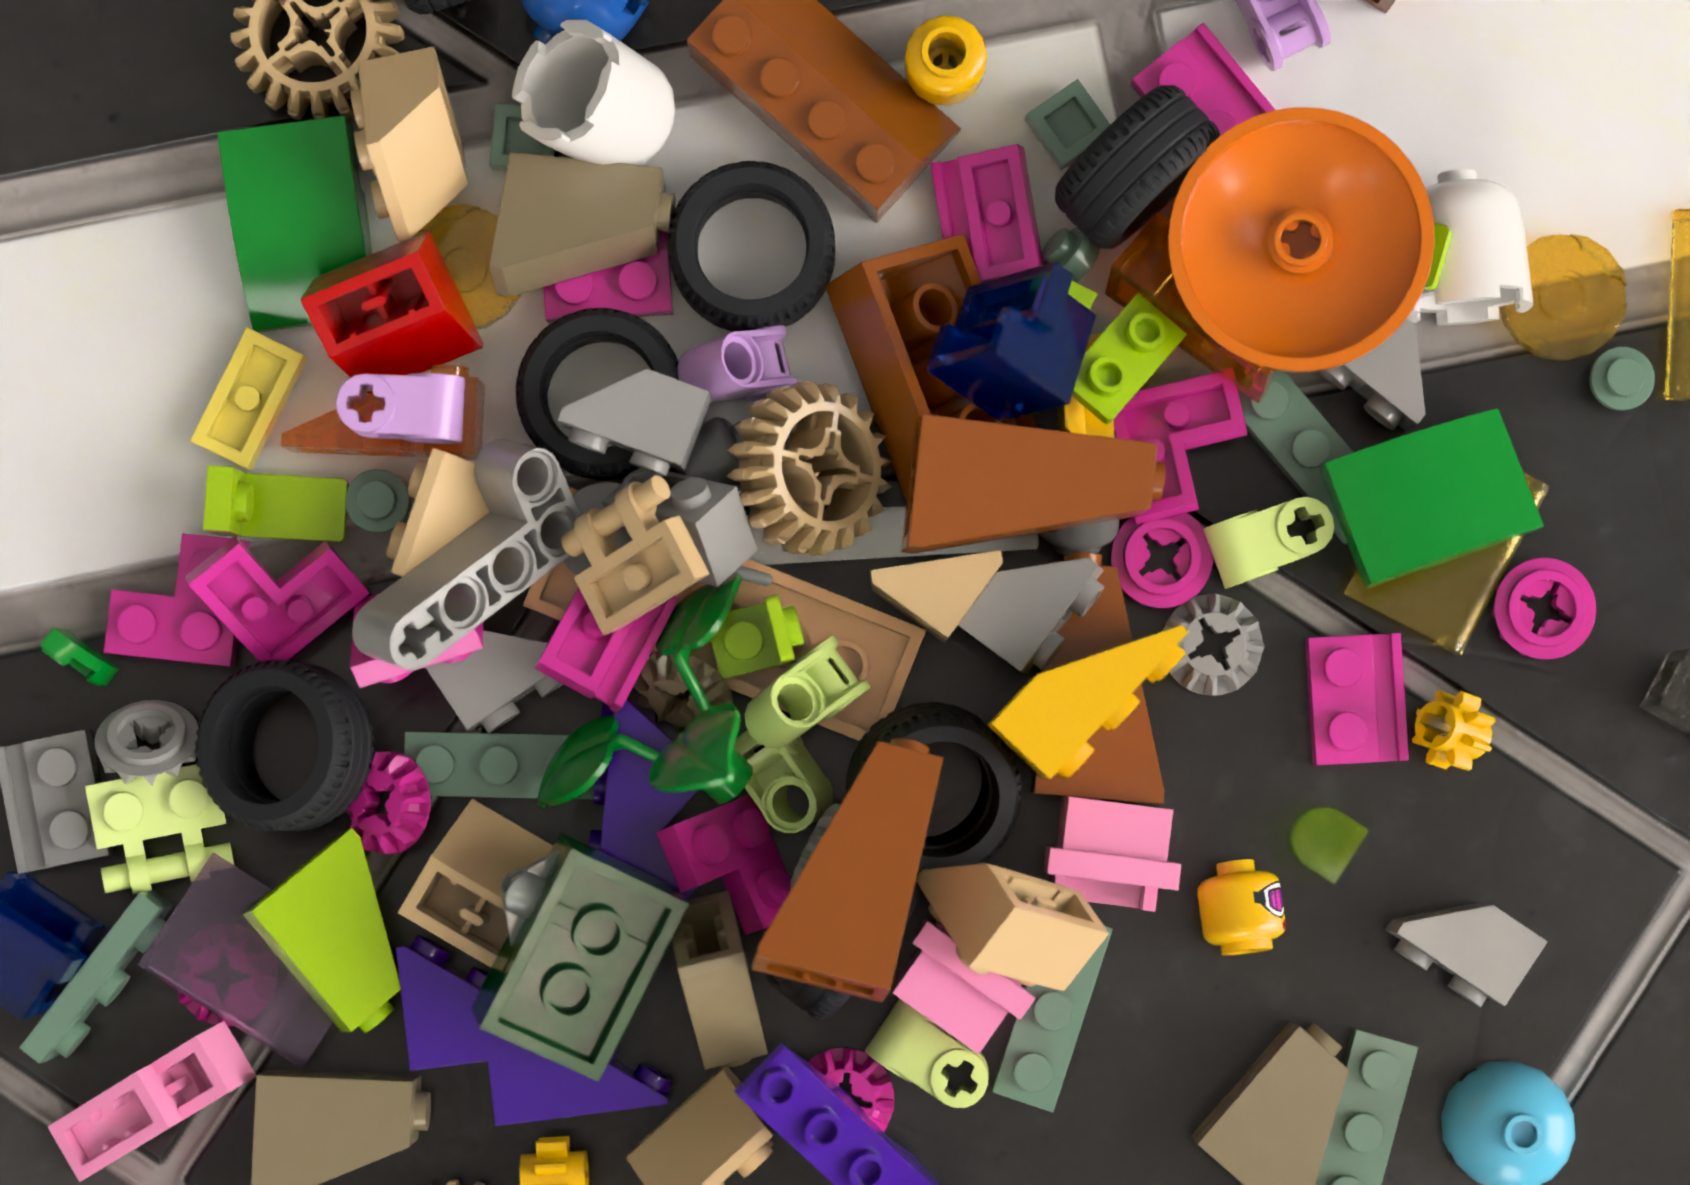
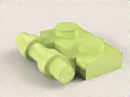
[85,764,235,894]

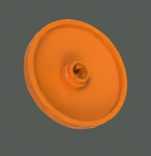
[1168,107,1435,372]

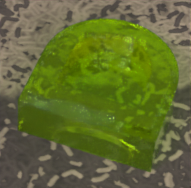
[1290,807,1369,884]

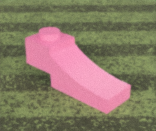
[47,1020,256,1182]

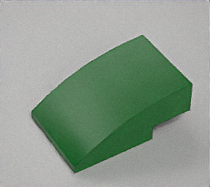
[217,116,372,332]
[1319,408,1544,590]

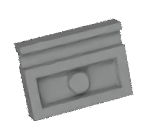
[0,730,115,874]

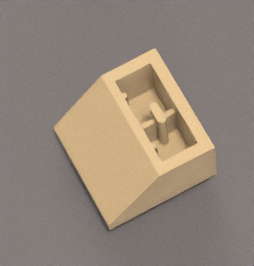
[350,46,468,242]
[386,448,490,577]
[398,799,554,967]
[916,863,1109,991]
[626,1066,775,1185]

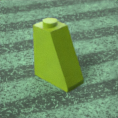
[243,828,401,1033]

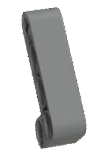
[352,439,581,670]

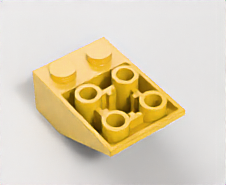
[987,625,1189,779]

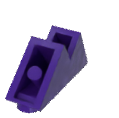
[588,698,701,900]
[396,934,673,1126]
[734,1043,940,1185]

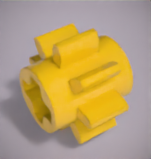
[1412,690,1496,771]
[520,1136,589,1185]

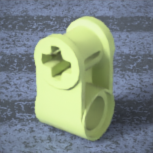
[1203,497,1335,589]
[745,636,872,748]
[734,711,834,833]
[865,998,989,1108]

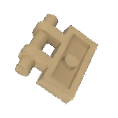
[561,475,709,635]

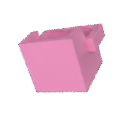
[1043,796,1181,912]
[891,919,1036,1055]

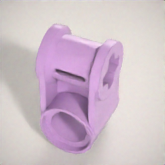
[1236,0,1331,71]
[678,325,799,403]
[336,373,465,444]

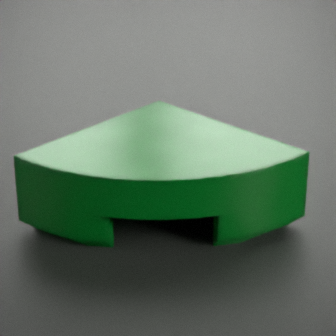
[40,628,119,686]

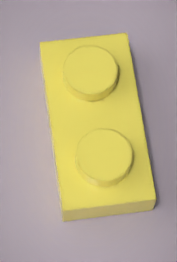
[190,327,308,471]

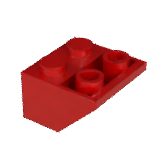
[300,231,484,394]

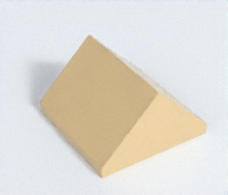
[870,550,1003,643]

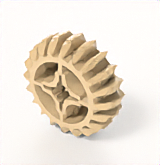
[231,0,404,120]
[726,381,892,556]

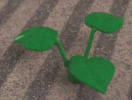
[537,572,753,809]

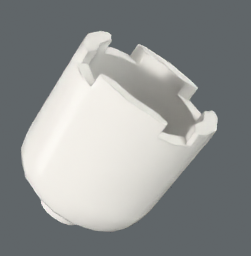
[512,20,675,165]
[1407,169,1533,326]

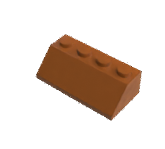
[687,0,961,223]
[826,234,1037,501]

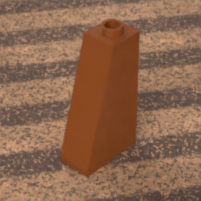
[901,414,1165,554]
[1030,552,1164,804]
[751,738,944,1002]

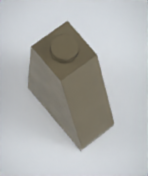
[489,152,676,297]
[672,890,768,1070]
[1190,1021,1349,1185]
[251,1069,431,1185]

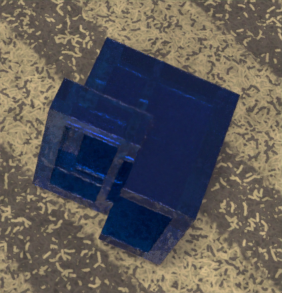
[926,261,1097,421]
[0,871,105,1020]

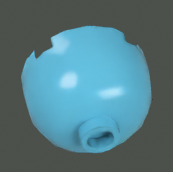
[1441,1060,1576,1185]

